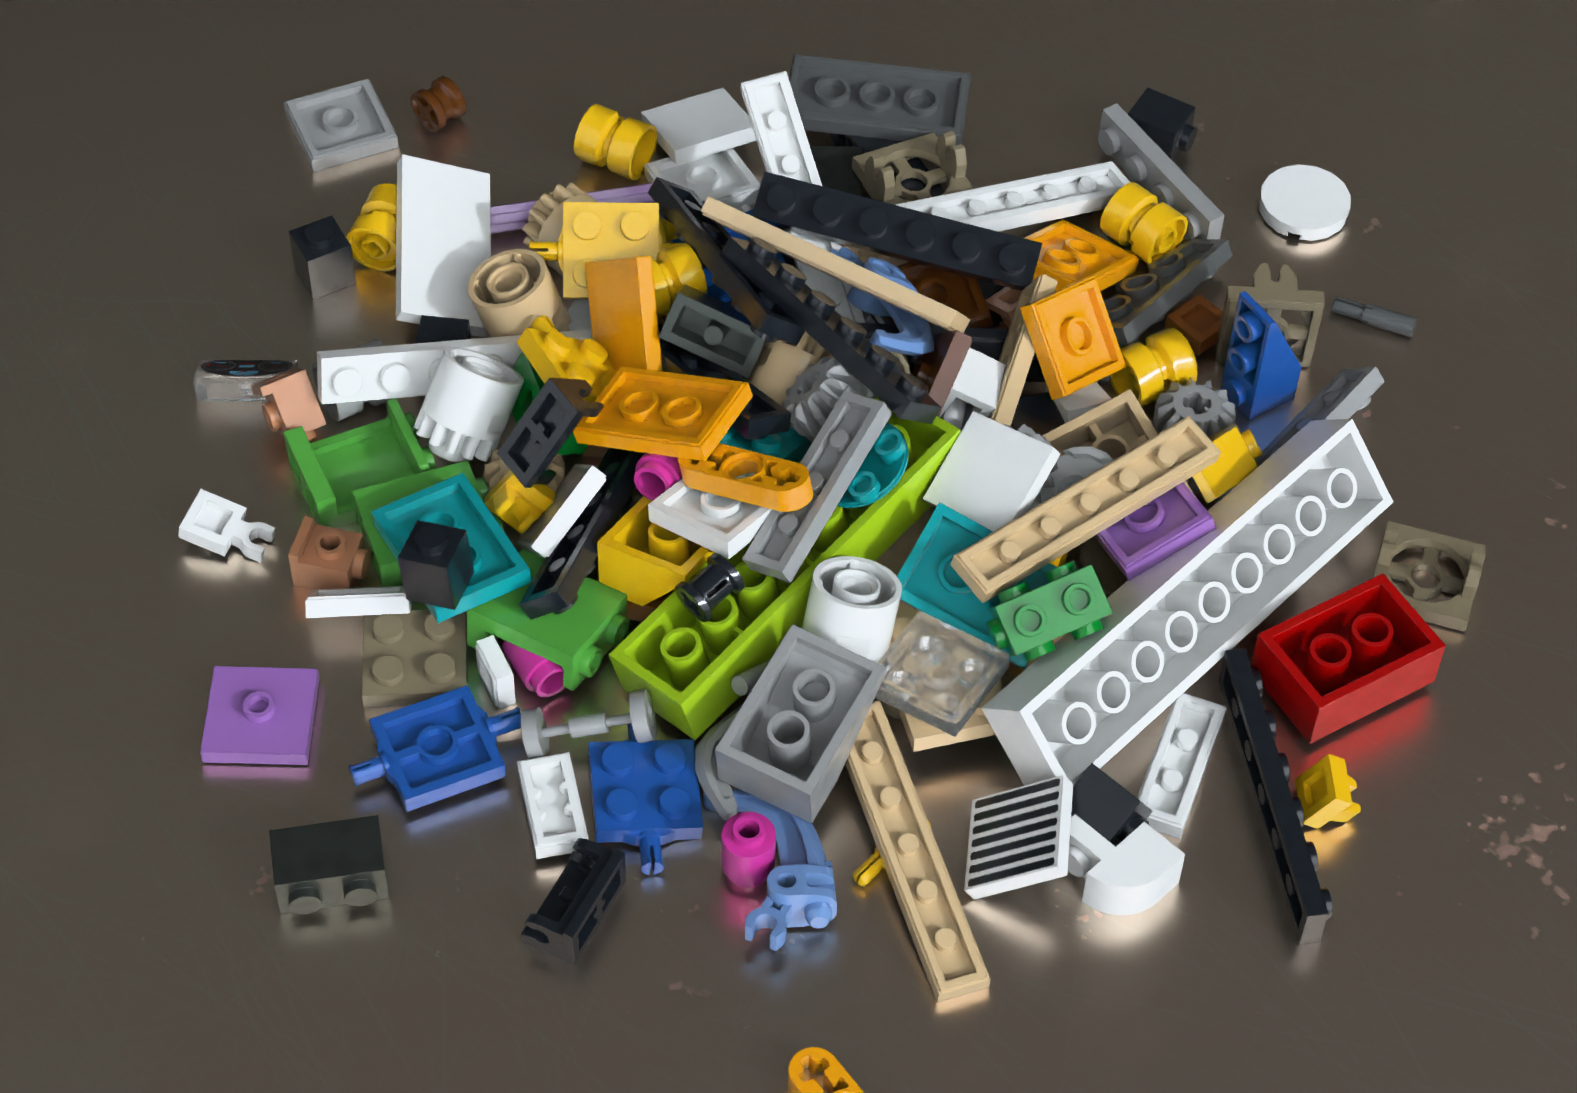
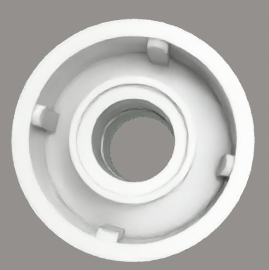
[414,347,524,463]
[802,556,902,666]

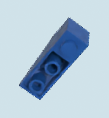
[1220,291,1301,421]

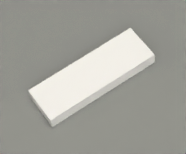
[1137,693,1227,839]

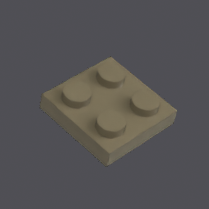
[362,610,468,708]

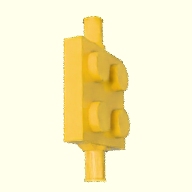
[529,202,683,300]
[516,315,617,403]

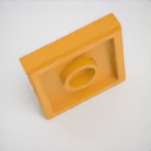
[1020,276,1126,400]

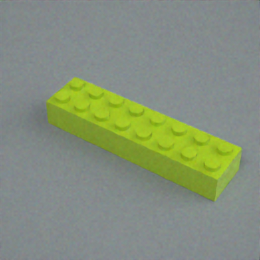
[608,396,961,740]

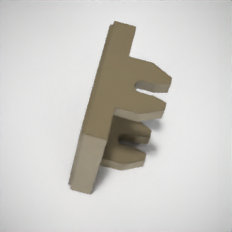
[851,131,974,205]
[1215,263,1325,367]
[1373,521,1487,632]

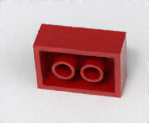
[1251,573,1446,744]

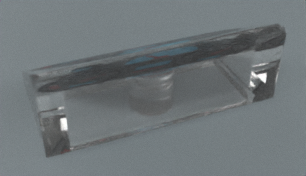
[193,360,298,401]

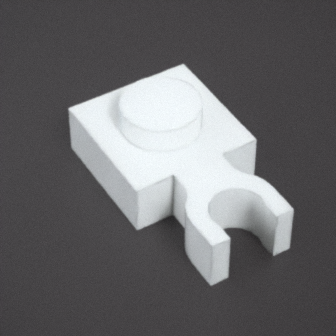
[178,489,275,563]

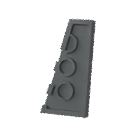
[1103,239,1233,348]

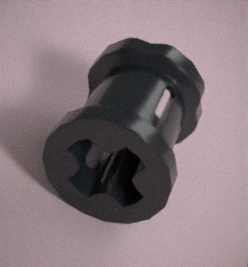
[675,553,745,622]

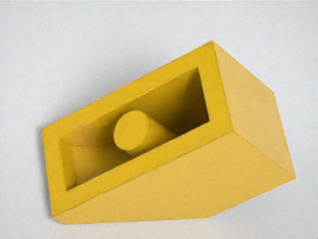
[1192,423,1263,503]

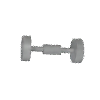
[521,689,657,759]

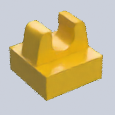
[484,470,556,535]
[1295,754,1361,829]

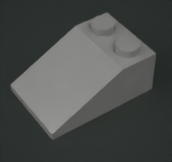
[715,624,886,824]

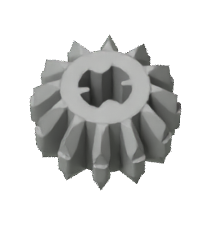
[782,356,868,442]
[1152,377,1236,437]

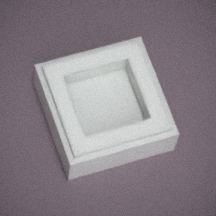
[475,635,516,709]

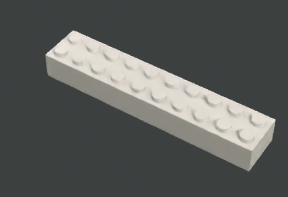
[981,419,1393,786]

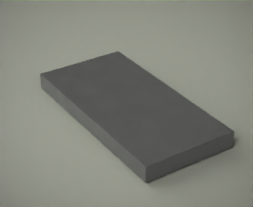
[789,54,971,146]

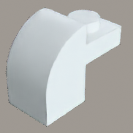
[1068,814,1185,915]

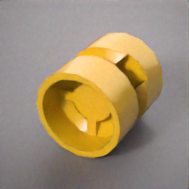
[574,104,658,181]
[1100,182,1188,265]
[346,183,397,272]
[652,243,708,318]
[1110,328,1198,407]

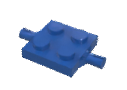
[348,685,521,812]
[587,723,703,875]

